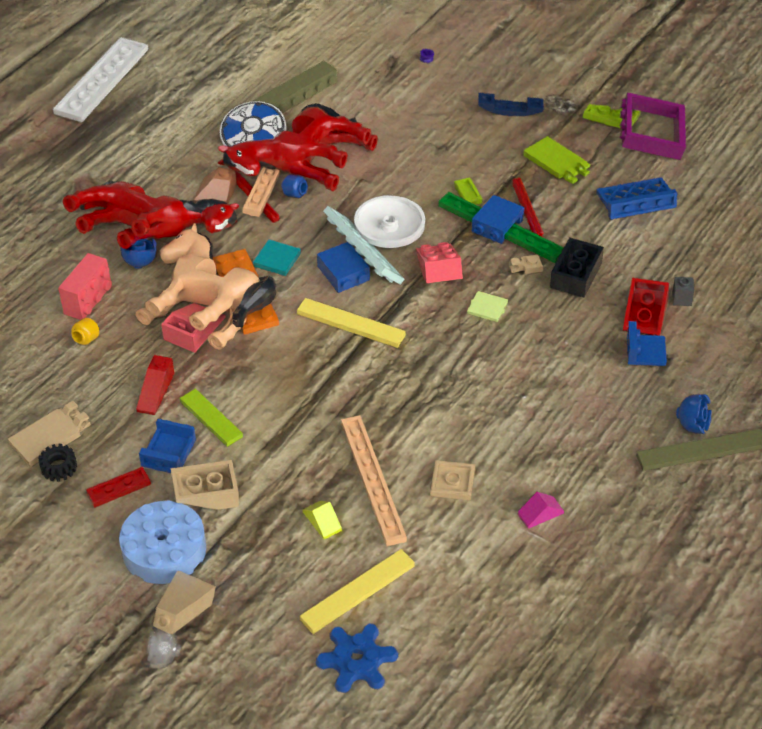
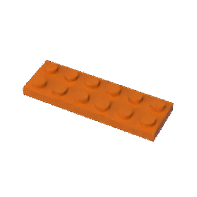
[213,249,279,335]

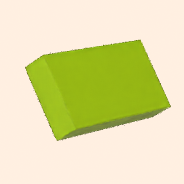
[454,177,482,205]

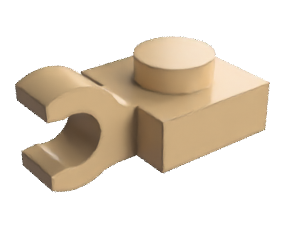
[509,255,543,274]

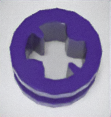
[420,49,434,63]

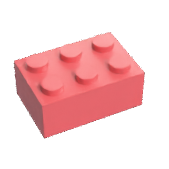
[58,253,112,320]

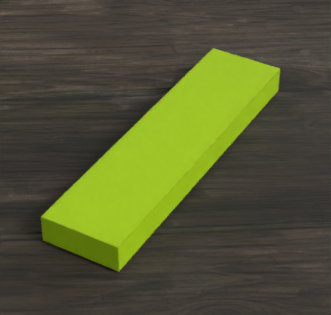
[180,388,243,447]

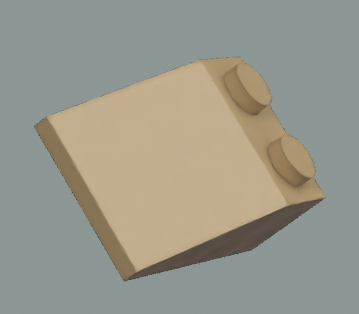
[171,460,239,510]

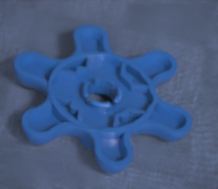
[316,624,398,693]

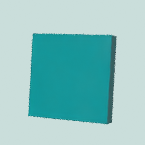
[253,239,301,276]

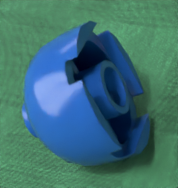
[120,238,157,268]
[676,394,712,434]

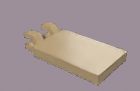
[8,401,91,467]

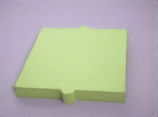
[467,291,508,322]

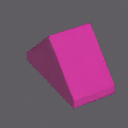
[518,491,564,529]

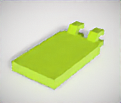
[523,136,590,184]

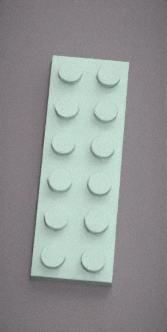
[324,206,405,284]

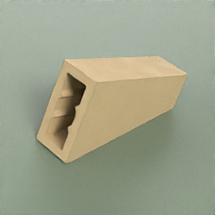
[153,571,216,634]

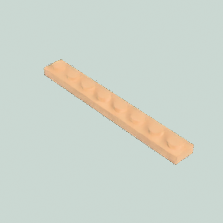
[341,415,407,546]

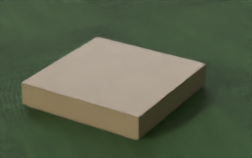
[430,460,475,500]

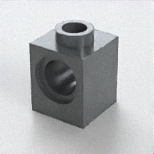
[672,277,694,306]

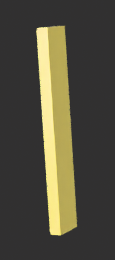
[297,298,406,348]
[300,549,415,634]

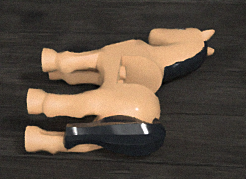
[136,223,276,350]

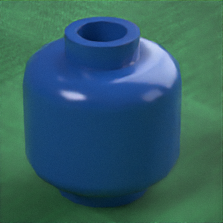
[281,175,308,198]

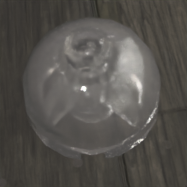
[144,624,181,669]

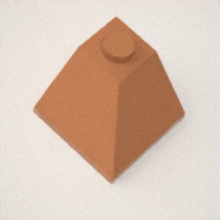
[194,167,237,204]

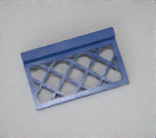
[596,177,677,220]

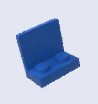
[627,321,667,366]

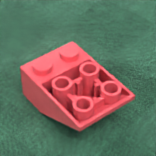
[416,242,463,283]
[161,303,226,353]

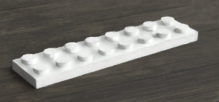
[53,37,148,122]

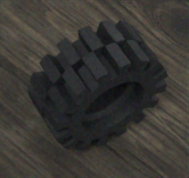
[39,444,77,482]

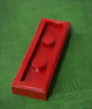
[86,466,151,508]

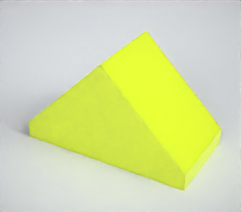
[302,501,342,540]

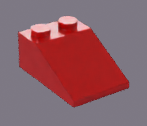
[623,278,670,336]

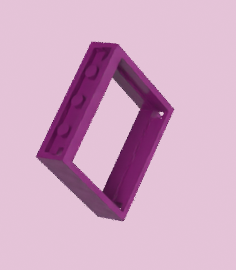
[620,92,686,160]

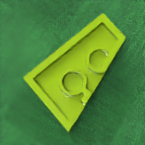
[583,104,641,130]

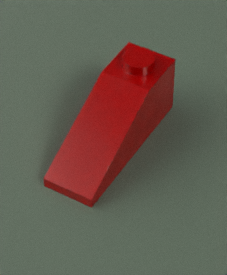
[136,355,175,415]

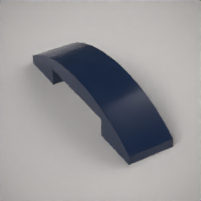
[478,92,544,116]

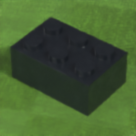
[550,237,604,298]

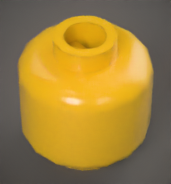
[71,317,99,345]

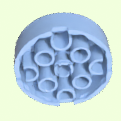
[119,500,206,584]

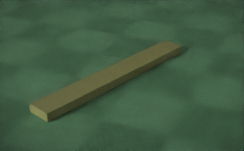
[636,429,762,471]

